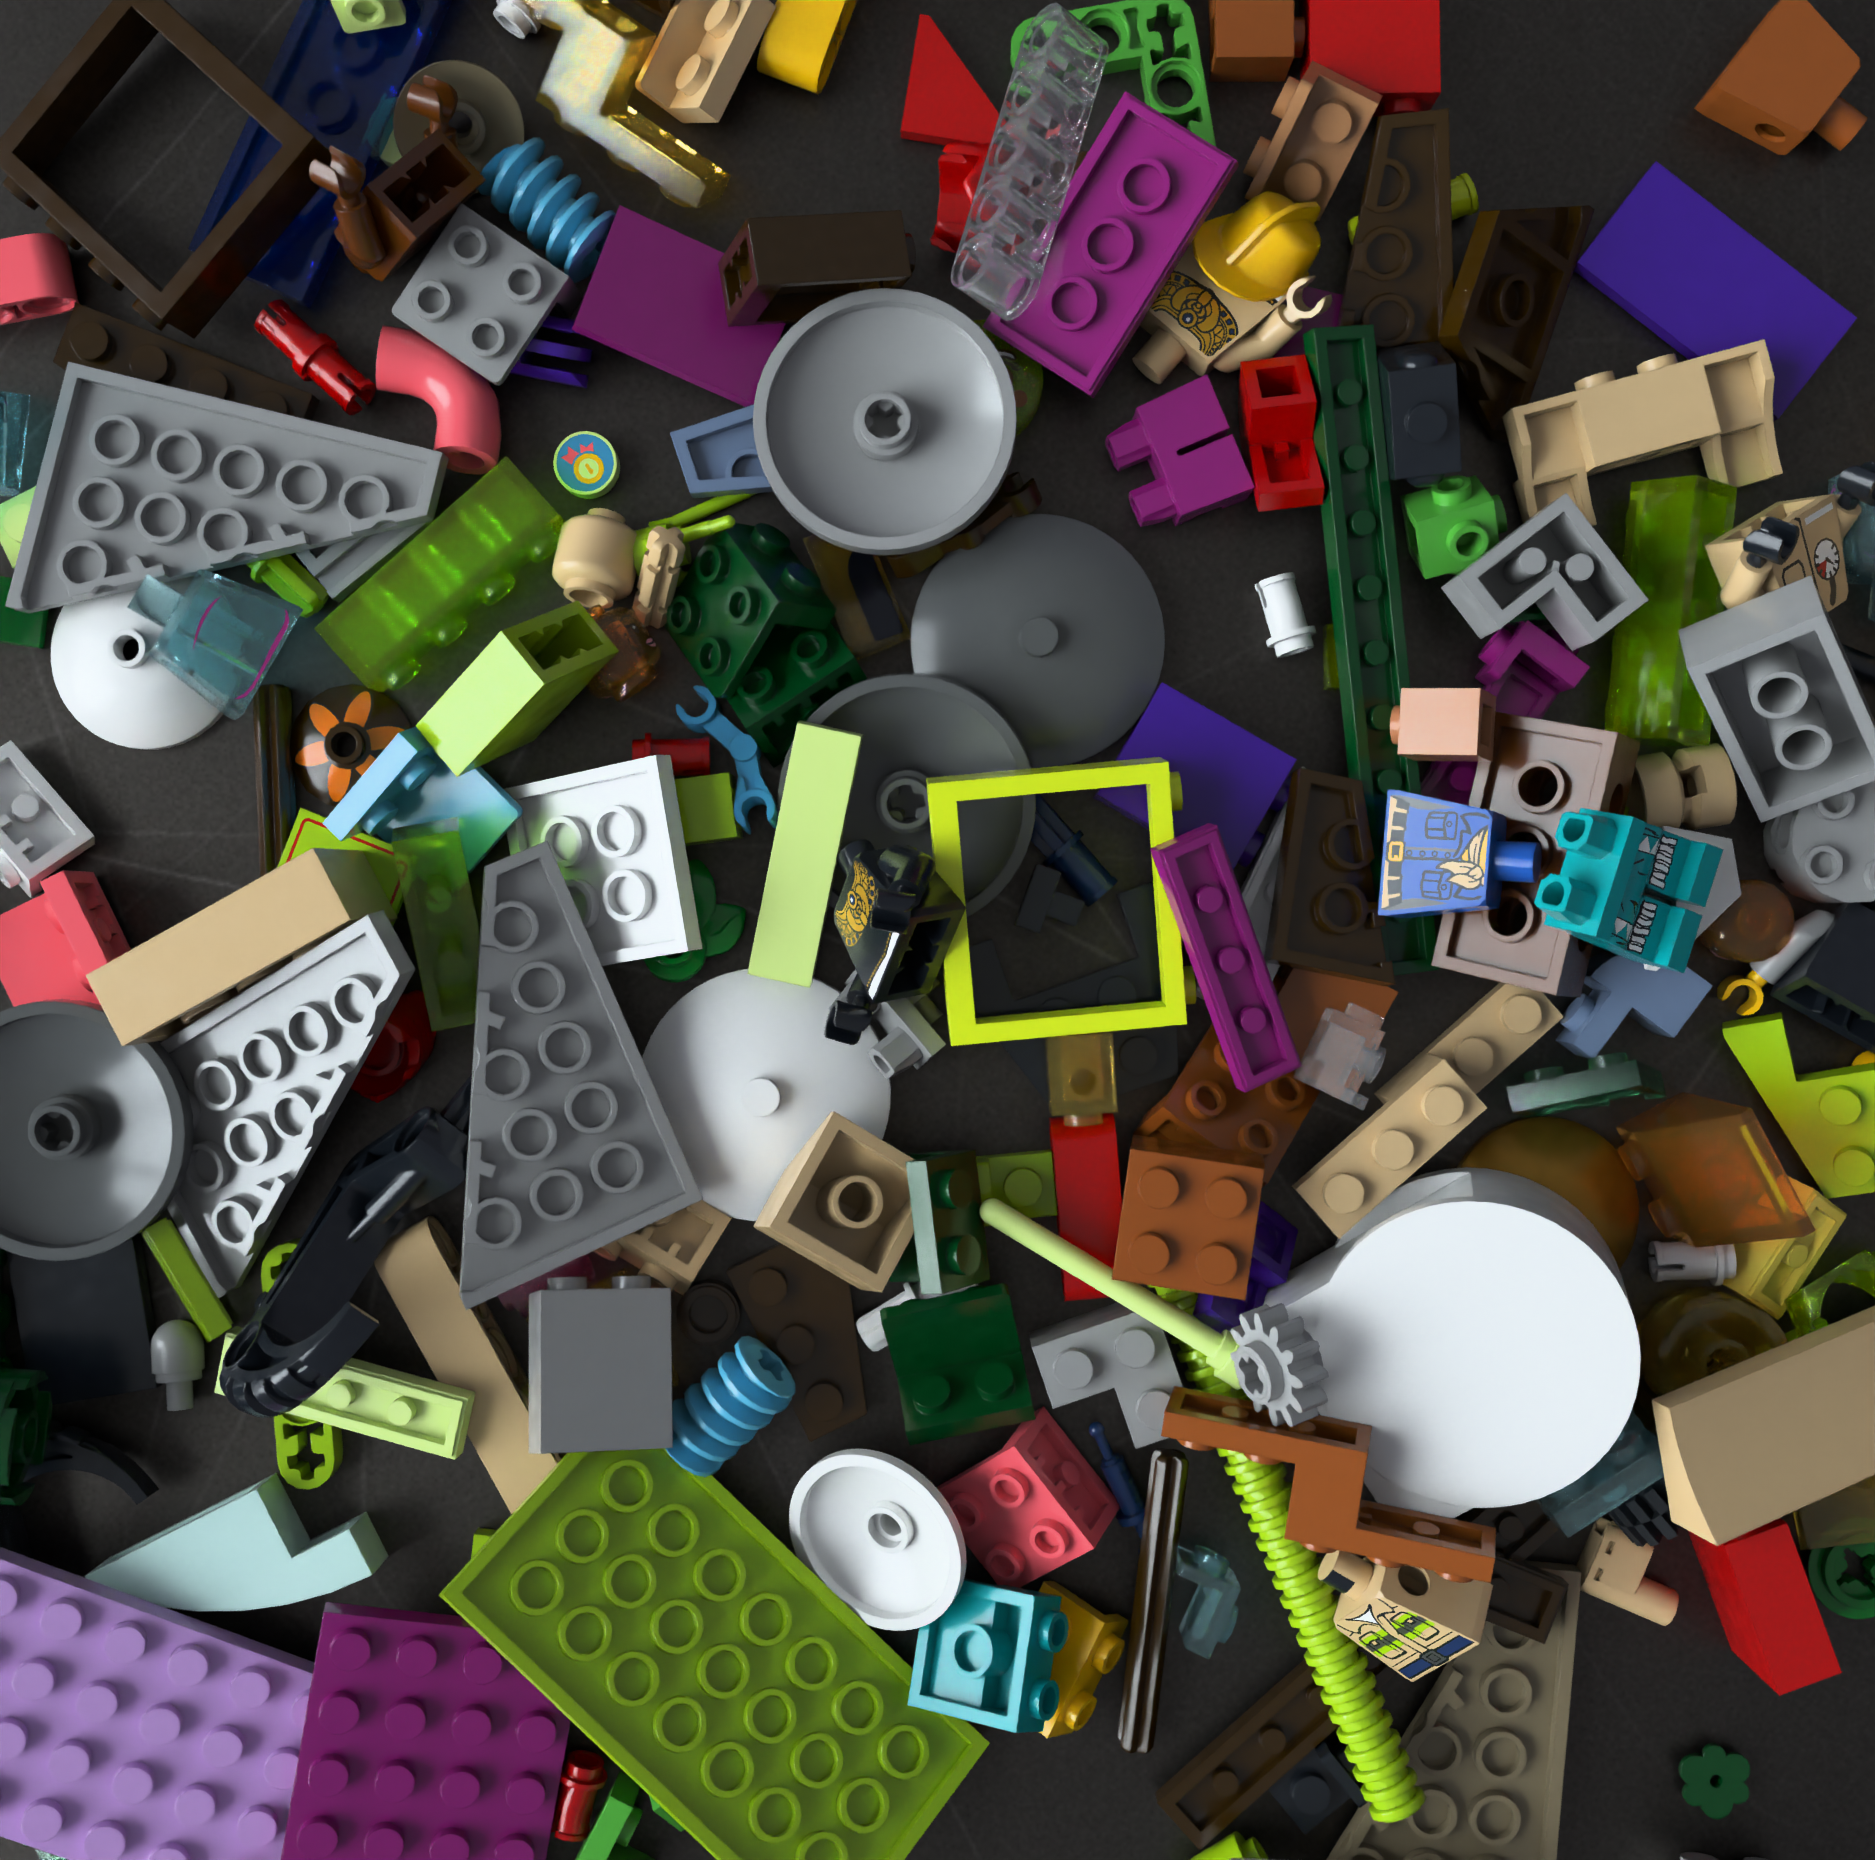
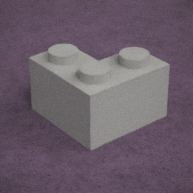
[1441,493,1649,651]
[1029,1302,1183,1449]

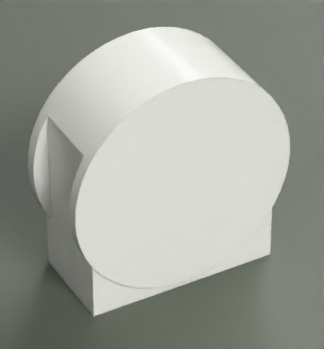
[1264,1167,1641,1519]

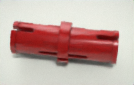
[254,299,376,415]

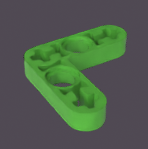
[1010,0,1216,147]

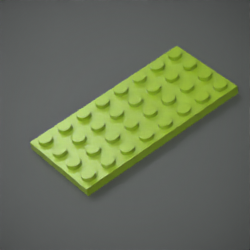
[439,1448,990,1860]

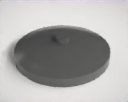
[911,514,1165,768]
[777,672,1036,917]
[0,999,194,1261]

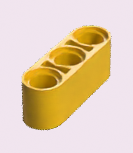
[757,0,857,95]

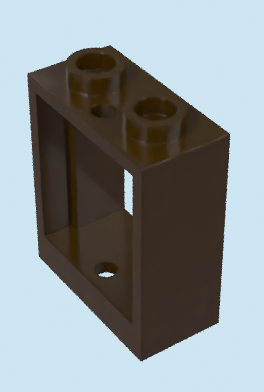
[718,210,916,327]

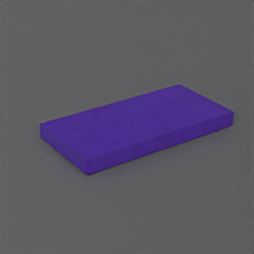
[1574,161,1857,422]

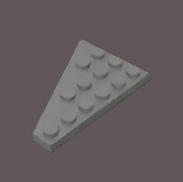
[459,841,703,1310]

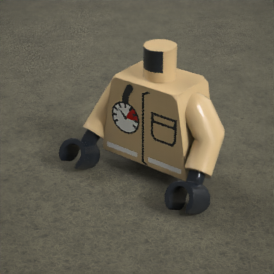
[1705,461,1875,612]

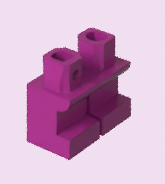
[1105,374,1255,527]

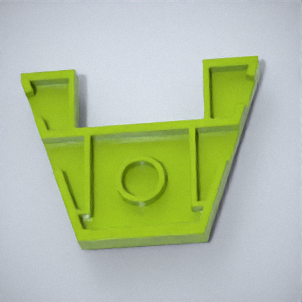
[1722,1012,1875,1199]

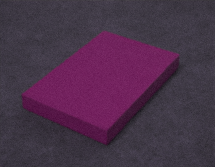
[572,205,785,407]

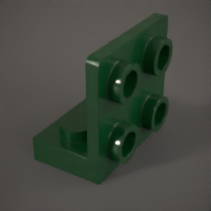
[727,622,867,768]
[880,1283,1036,1445]

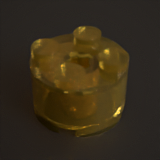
[1637,1286,1788,1397]

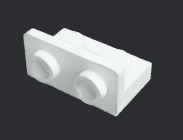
[0,740,95,898]

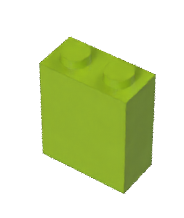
[416,601,619,777]

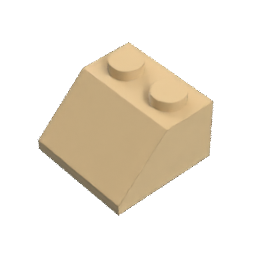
[753,1111,915,1293]

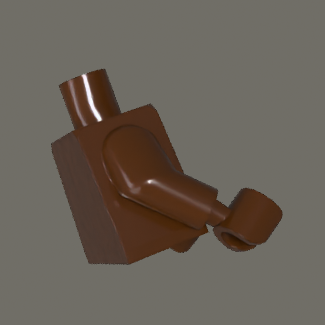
[309,75,486,282]

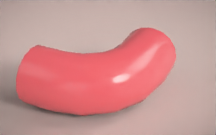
[376,325,502,475]

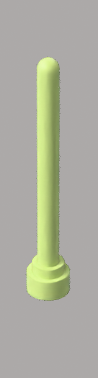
[979,1198,1241,1390]

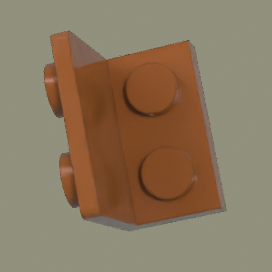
[1133,1023,1320,1188]

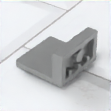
[392,203,583,385]

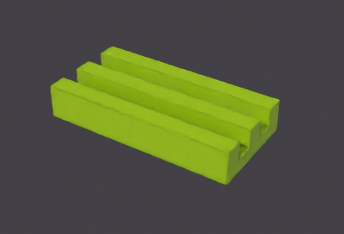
[142,1218,233,1343]

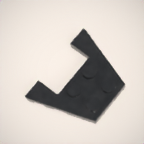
[941,881,1179,1117]

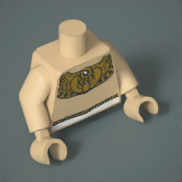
[1132,221,1332,384]

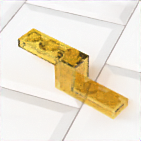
[522,0,731,208]

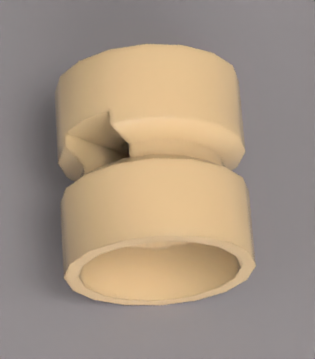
[1626,743,1737,830]

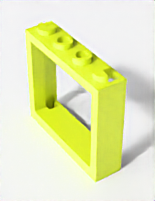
[926,757,1196,1046]

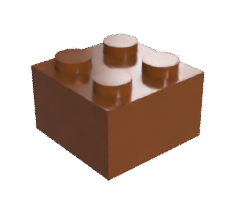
[1112,1135,1265,1300]

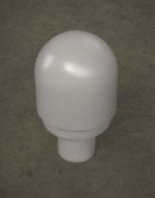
[151,1319,205,1411]

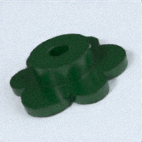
[1679,1743,1751,1819]

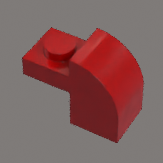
[1238,354,1325,512]

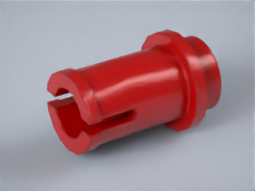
[632,733,711,777]
[551,1750,608,1842]

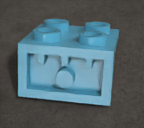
[323,727,523,897]

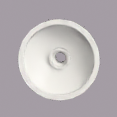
[51,575,244,750]
[789,1449,967,1631]

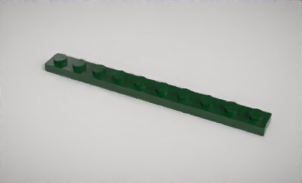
[1303,324,1439,976]

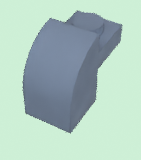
[1556,951,1713,1059]

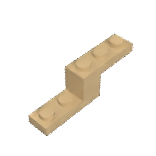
[1292,982,1564,1239]

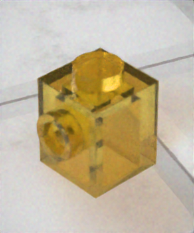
[1045,1031,1118,1126]

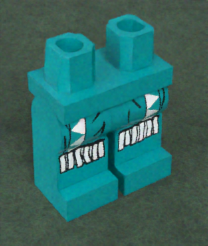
[1534,808,1724,973]

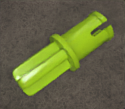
[246,553,329,618]

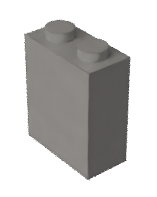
[529,1276,673,1454]

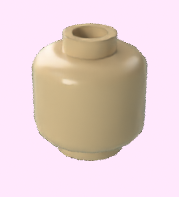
[552,508,637,609]

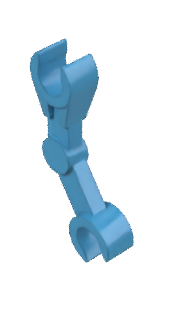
[675,685,778,835]

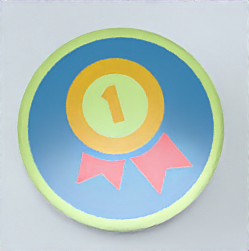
[553,431,620,499]

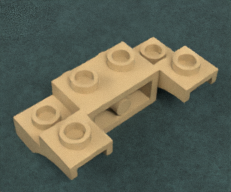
[1502,339,1783,527]

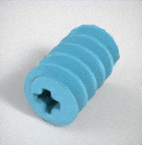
[478,137,616,283]
[665,1336,795,1477]

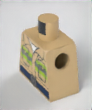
[1318,1550,1493,1682]

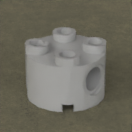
[1763,781,1875,903]

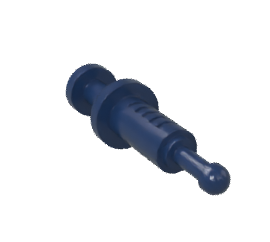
[1088,1421,1147,1555]

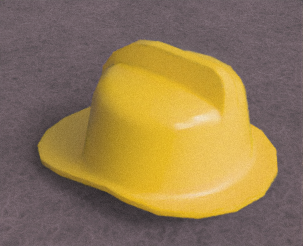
[1192,191,1321,302]

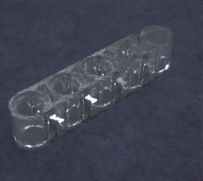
[950,2,1109,321]

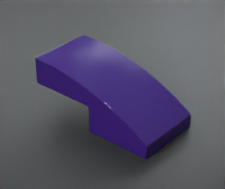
[1193,1200,1298,1333]

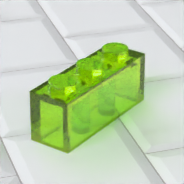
[391,817,480,1032]

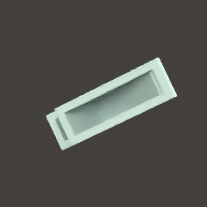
[85,1473,389,1611]

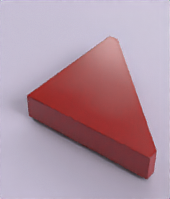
[900,14,1018,146]

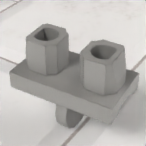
[829,969,946,1079]

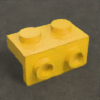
[1039,1581,1128,1738]

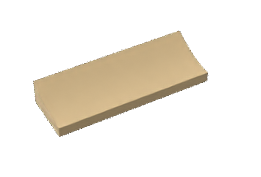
[1652,1306,1875,1546]

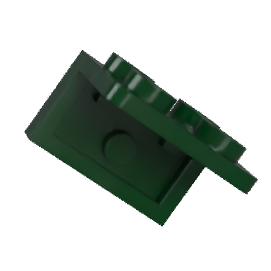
[664,523,837,699]
[889,1150,991,1294]

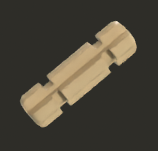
[632,526,686,629]

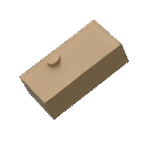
[86,848,398,1046]

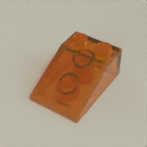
[1616,1092,1815,1248]

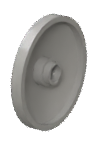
[753,288,1017,555]

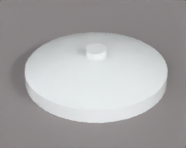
[642,969,891,1221]

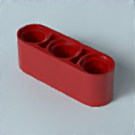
[1049,1112,1122,1301]

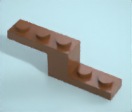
[1161,1386,1496,1583]

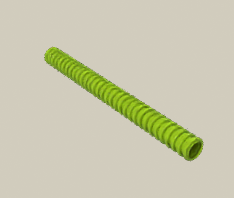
[1147,1285,1426,1823]

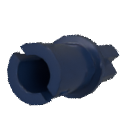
[1031,794,1118,907]

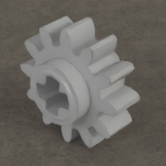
[1230,1303,1329,1427]

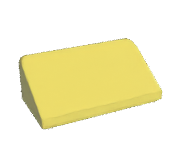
[1722,1174,1847,1320]

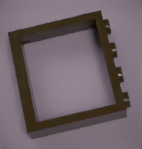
[0,0,332,339]

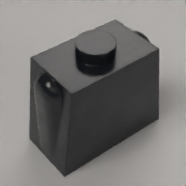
[1376,341,1462,487]

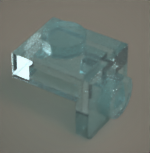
[1176,1545,1241,1659]

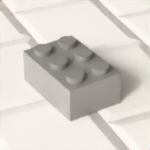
[1678,575,1875,823]

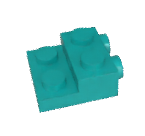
[907,1578,1069,1733]

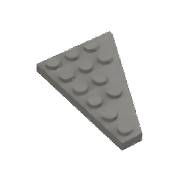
[5,362,449,614]
[160,910,415,1298]

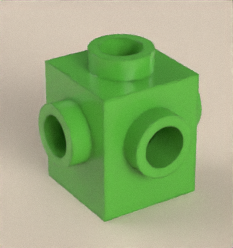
[1400,475,1507,580]

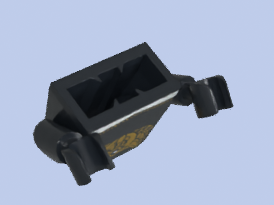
[824,839,966,1045]

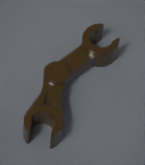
[887,472,1043,578]

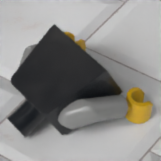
[1717,900,1875,1066]

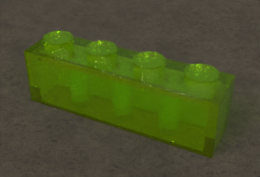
[314,456,566,692]
[1605,475,1737,746]

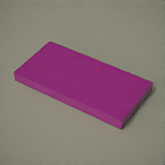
[982,91,1239,398]

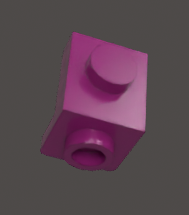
[1475,620,1590,693]

